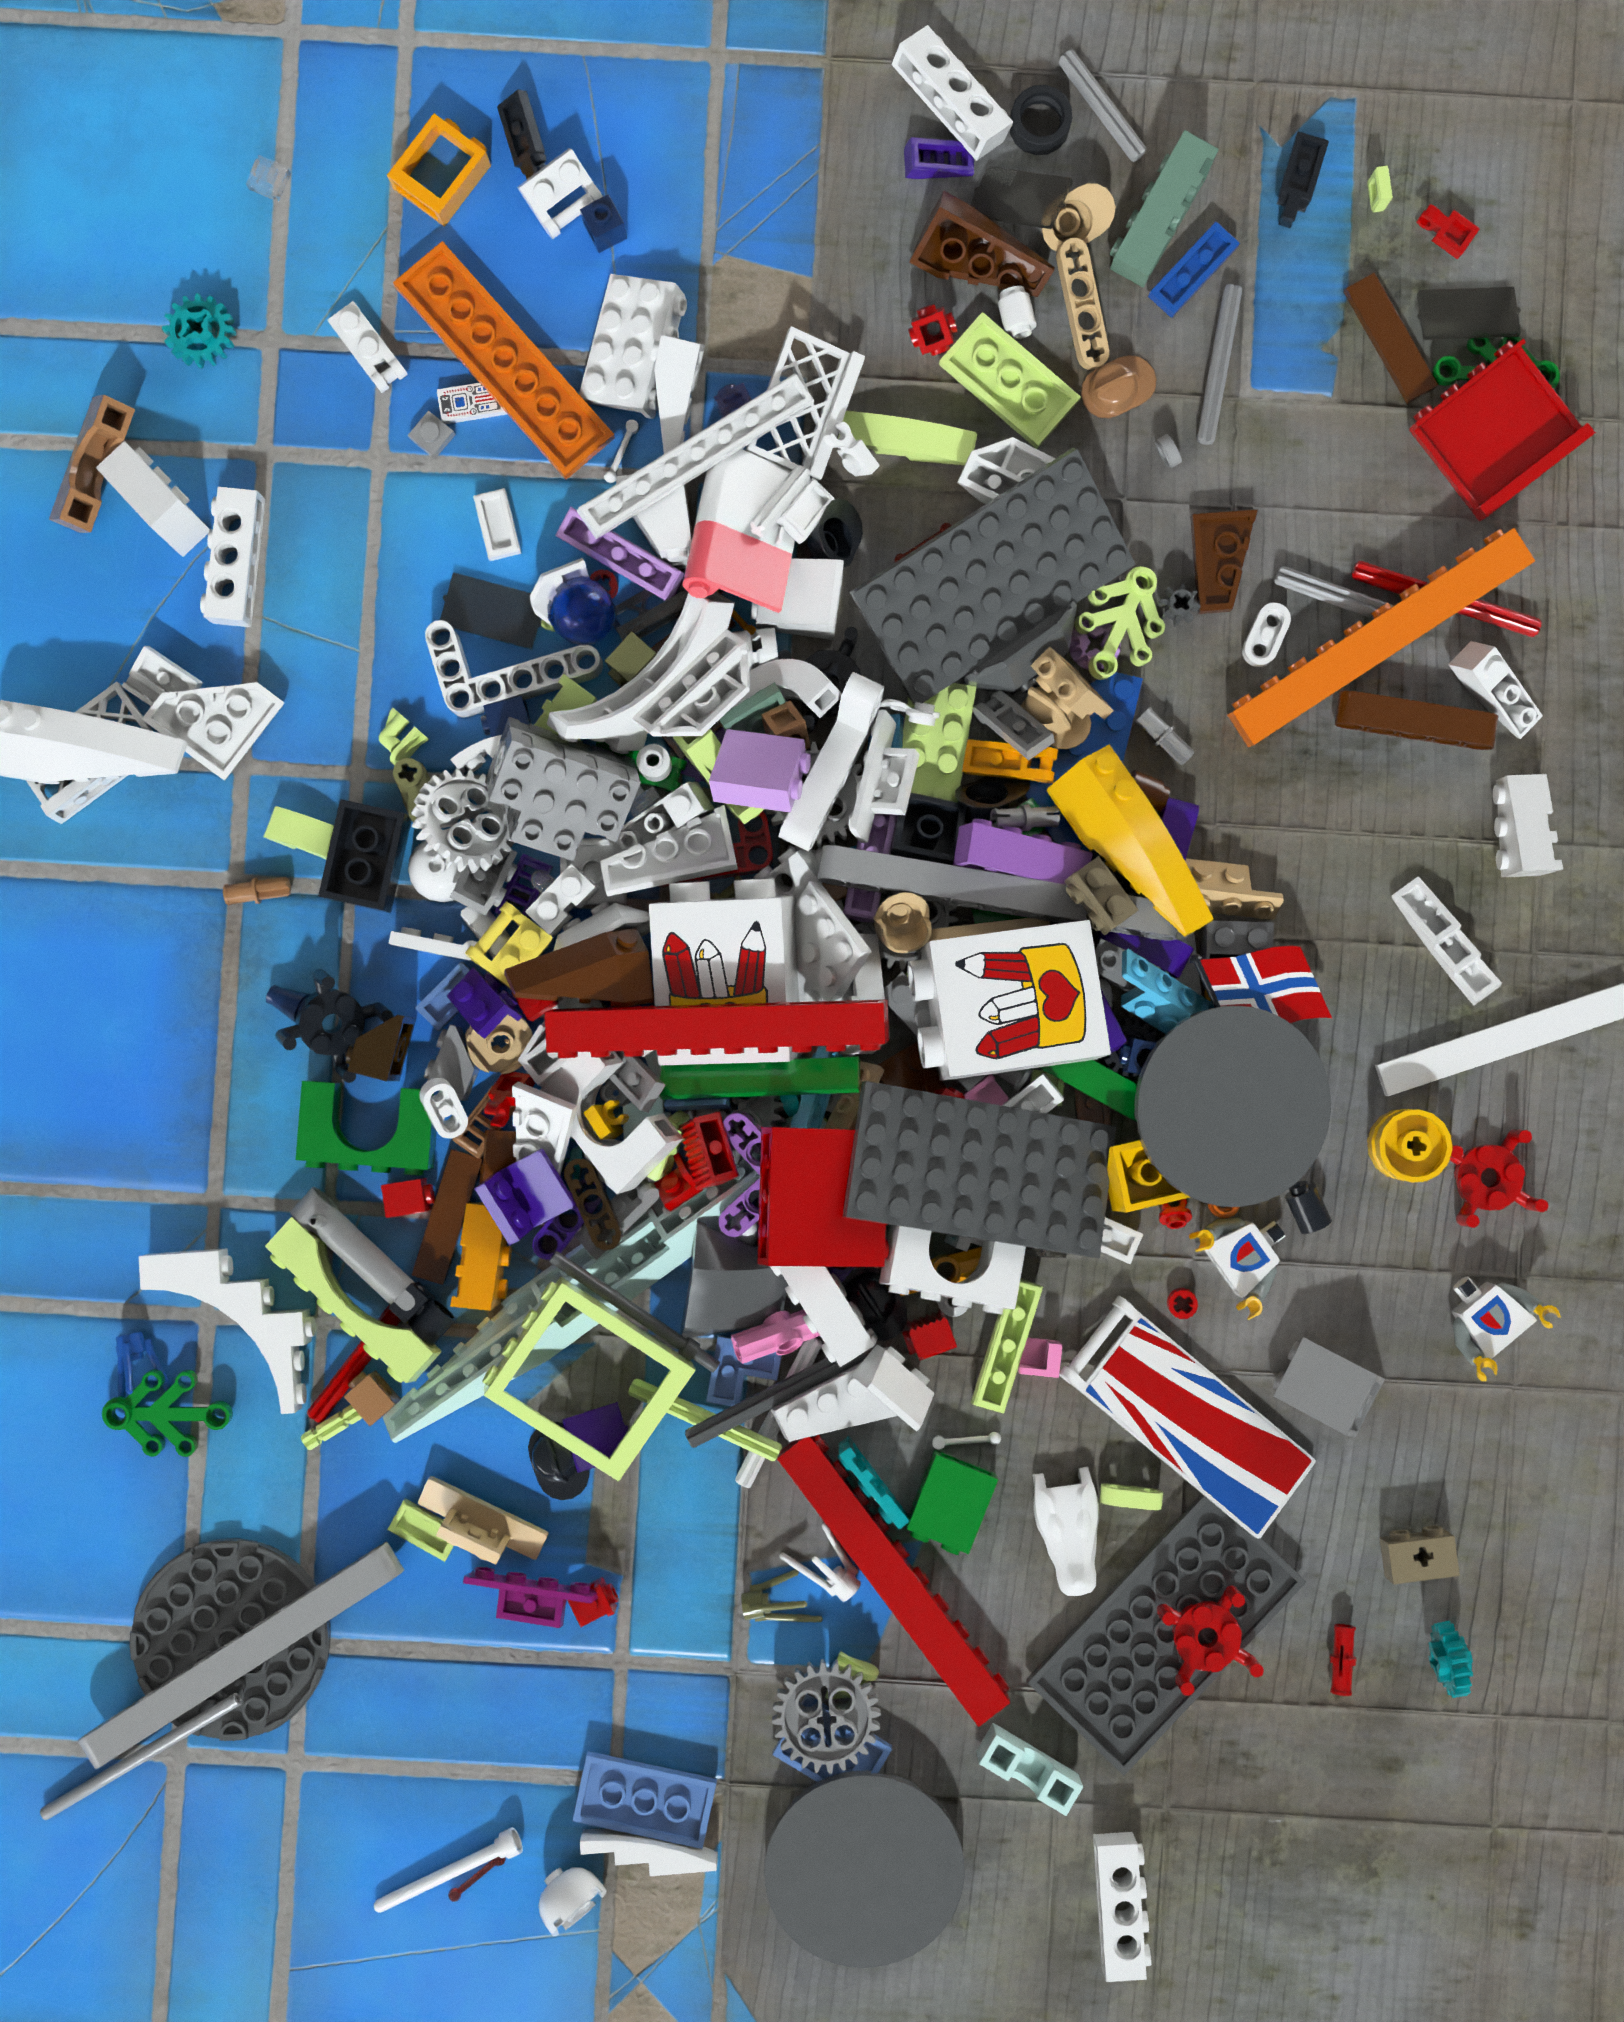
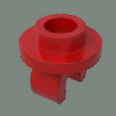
[1159,1199,1192,1229]

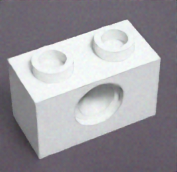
[753,846,823,902]

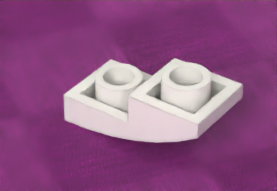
[450,735,502,774]

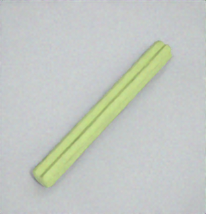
[628,1379,782,1461]

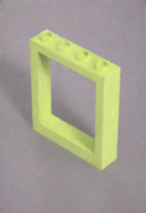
[482,1276,696,1481]

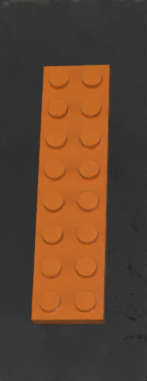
[393,241,615,480]

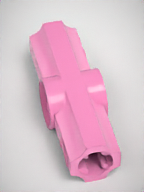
[731,1309,820,1364]

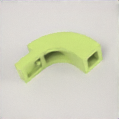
[673,729,764,824]

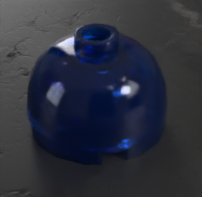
[547,576,615,645]

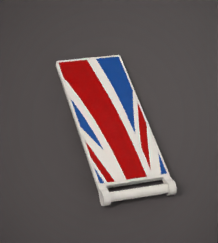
[1059,1296,1316,1539]

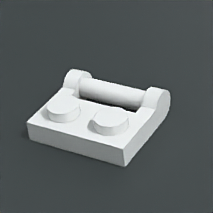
[517,148,603,239]

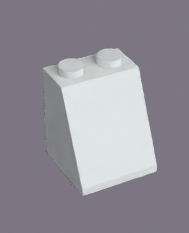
[615,474,692,570]
[751,558,844,640]

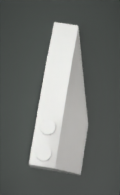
[0,700,187,784]

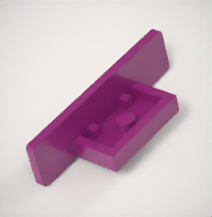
[463,1567,598,1628]

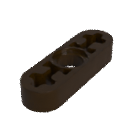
[564,1159,623,1250]

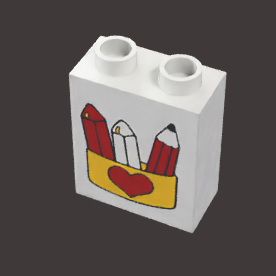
[649,878,804,1065]
[907,920,1111,1081]

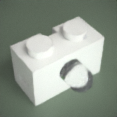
[525,864,600,937]

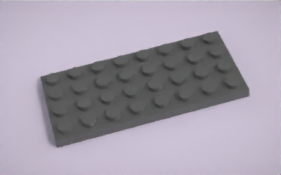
[850,448,1136,705]
[843,1081,1116,1258]
[1026,1494,1306,1776]

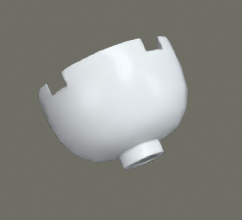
[408,840,461,903]
[538,1867,607,1936]

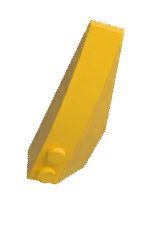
[1047,744,1213,936]
[1107,1139,1310,1213]

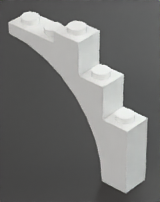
[547,592,735,754]
[139,1248,316,1414]

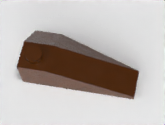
[909,190,1055,297]
[504,928,654,1007]

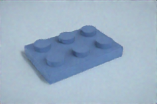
[772,1694,892,1782]

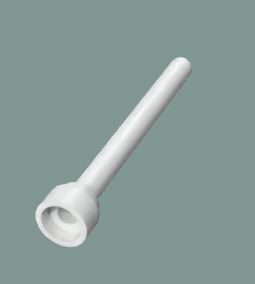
[374,1827,523,1913]

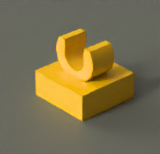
[583,1100,629,1140]

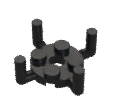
[778,627,861,734]
[275,969,394,1083]

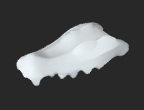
[1032,1467,1099,1596]

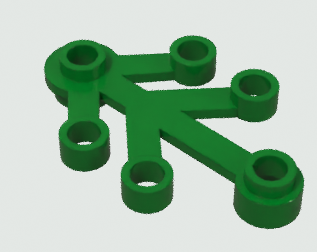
[1432,331,1560,389]
[102,1369,233,1457]

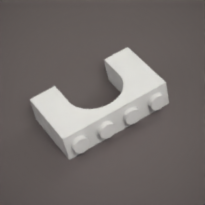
[540,1051,684,1194]
[879,1225,1026,1315]

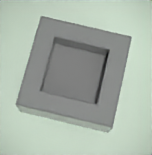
[408,410,455,459]

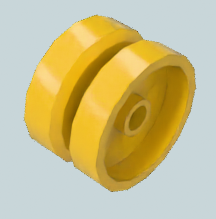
[1367,1109,1452,1183]

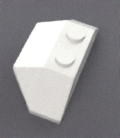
[957,437,1055,504]
[631,629,750,736]
[553,902,650,951]

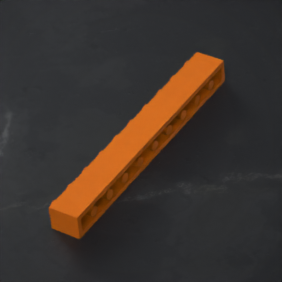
[1227,528,1535,747]

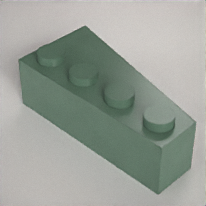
[1109,130,1219,288]

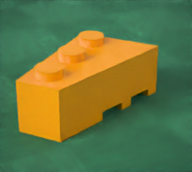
[450,1202,512,1311]

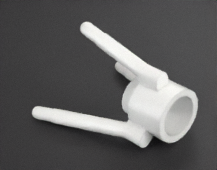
[779,1522,861,1602]

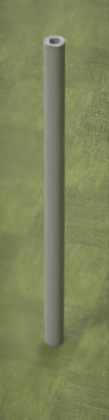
[40,1693,242,1820]

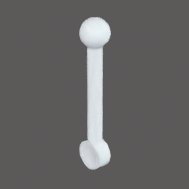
[604,420,639,483]
[932,1432,1001,1450]

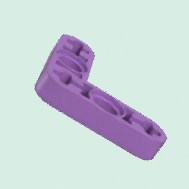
[718,1111,761,1237]

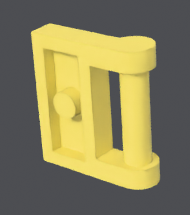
[464,901,553,990]

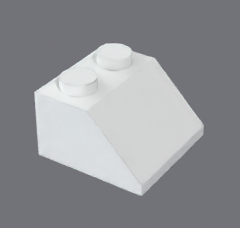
[852,1344,934,1432]

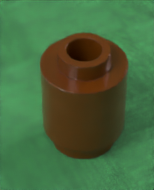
[1130,770,1170,811]

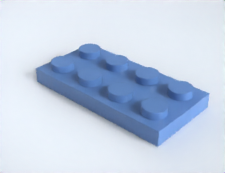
[572,1751,717,1849]

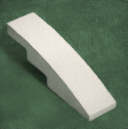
[1392,876,1502,1005]
[580,1829,718,1876]

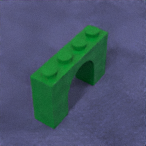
[295,1081,439,1175]

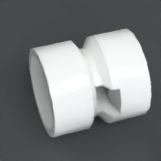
[732,627,778,671]

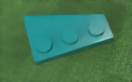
[837,1436,910,1529]

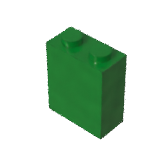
[906,1449,998,1555]

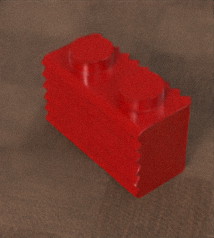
[678,1112,739,1190]
[902,1310,957,1361]

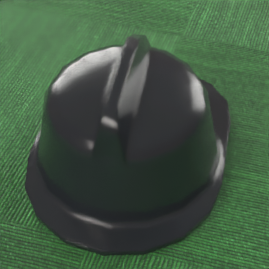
[807,498,863,568]
[955,776,1030,824]
[842,1267,907,1341]
[528,1422,589,1500]

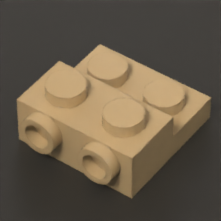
[1031,647,1114,720]

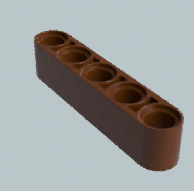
[1335,691,1499,750]

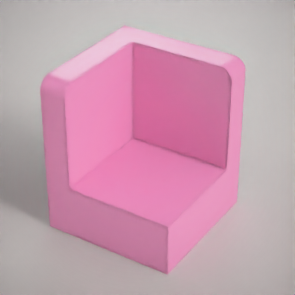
[963,1074,1008,1106]
[1017,1337,1062,1378]

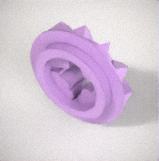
[1069,620,1121,670]

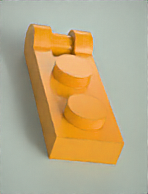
[962,739,1058,783]

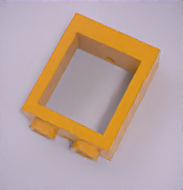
[387,113,491,227]

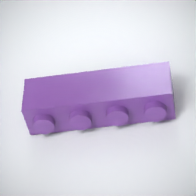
[953,819,1092,884]

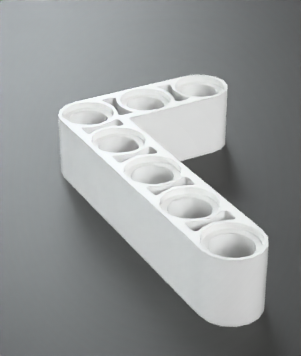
[425,620,603,718]
[778,672,884,852]

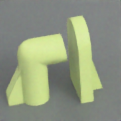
[379,708,429,765]
[825,1651,879,1699]

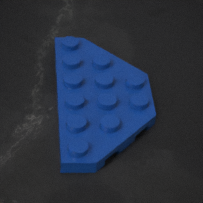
[1025,672,1143,852]

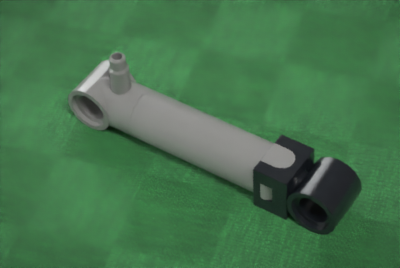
[290,1186,456,1346]

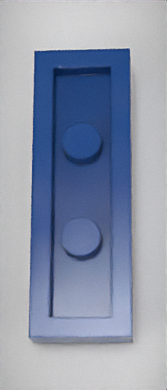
[1148,222,1240,318]

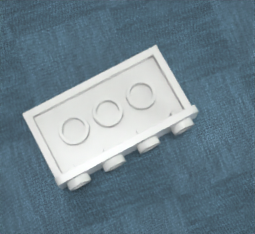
[579,274,687,419]

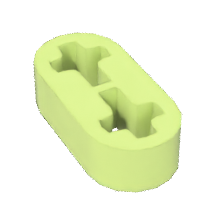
[1099,1483,1163,1510]

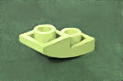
[263,806,334,859]

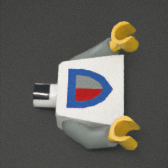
[1189,1218,1286,1320]
[1452,1276,1561,1381]

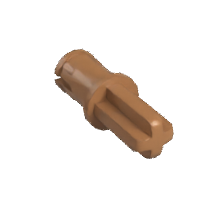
[223,877,291,906]

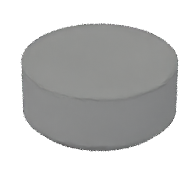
[1155,434,1182,469]

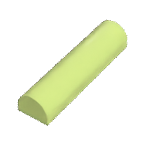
[971,1278,1043,1413]

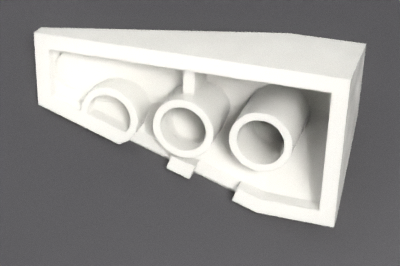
[651,335,705,454]

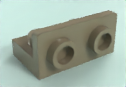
[1064,856,1139,935]

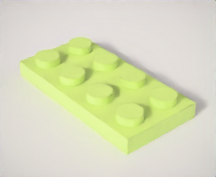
[939,312,1081,449]
[902,683,976,803]

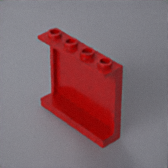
[1409,338,1596,522]
[757,1127,889,1267]

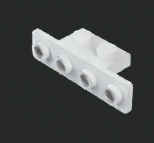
[849,710,920,843]

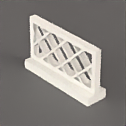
[745,326,865,481]
[26,682,154,824]

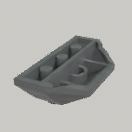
[964,601,1077,695]

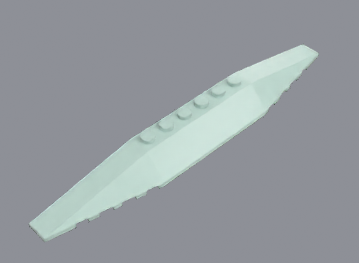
[382,1117,826,1443]

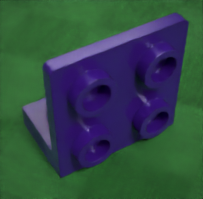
[474,1149,576,1246]

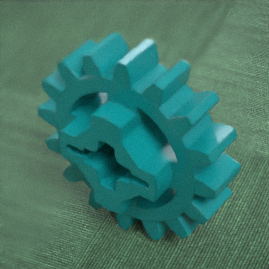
[162,293,237,368]
[1428,1621,1473,1698]

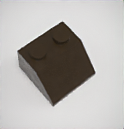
[346,1015,417,1082]

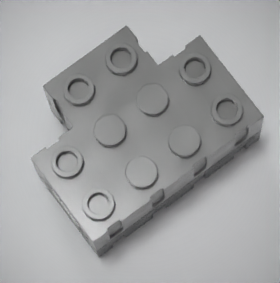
[486,717,641,861]

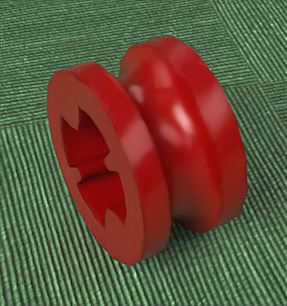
[589,569,619,602]
[1167,1288,1198,1319]

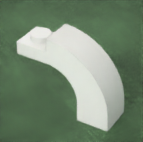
[733,659,842,718]

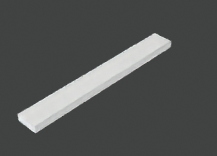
[577,373,814,539]
[1375,983,1624,1096]

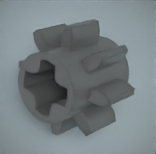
[1158,583,1201,627]

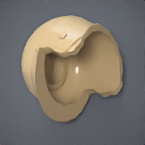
[874,892,932,953]

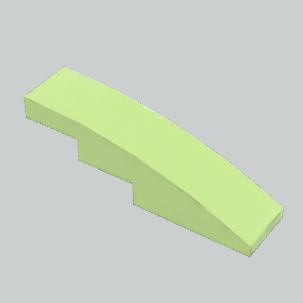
[838,411,977,465]

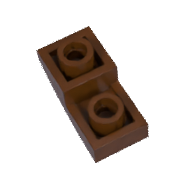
[479,1130,516,1198]

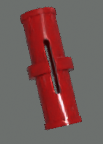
[1329,1624,1357,1696]

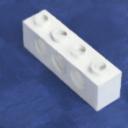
[891,25,1013,161]
[200,487,265,627]
[1093,1832,1151,1982]

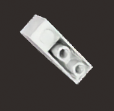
[1448,641,1543,739]
[610,782,715,853]

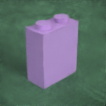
[709,729,811,812]

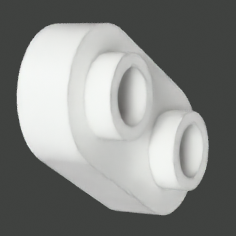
[1242,603,1291,667]
[419,1078,468,1139]

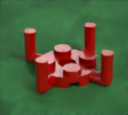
[1450,1129,1548,1228]
[1157,1585,1264,1696]

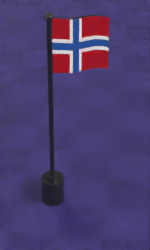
[1190,946,1332,1234]

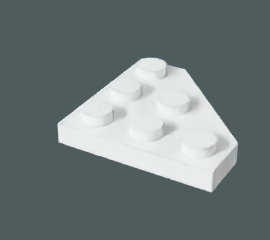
[142,682,285,781]
[795,881,872,1002]

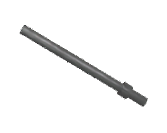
[549,1250,720,1373]

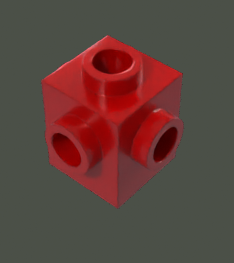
[908,304,958,356]

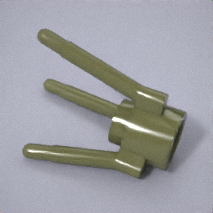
[741,1569,823,1622]

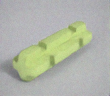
[301,1405,362,1450]

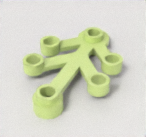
[1074,566,1165,680]

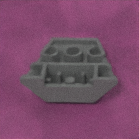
[680,1220,788,1338]

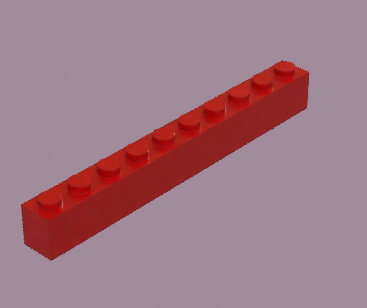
[544,999,889,1058]
[777,1434,1011,1727]

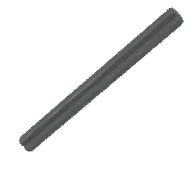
[685,1351,867,1448]

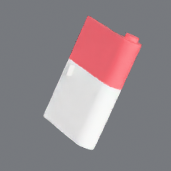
[683,449,795,613]

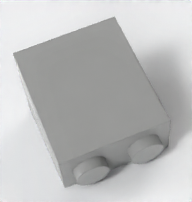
[1273,1337,1385,1438]

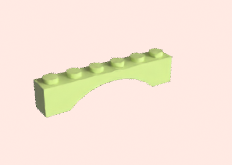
[265,1217,442,1383]

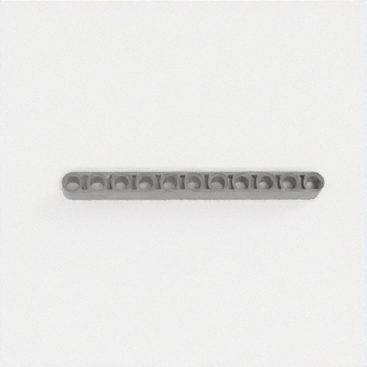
[817,845,1177,941]
[78,1542,405,1769]

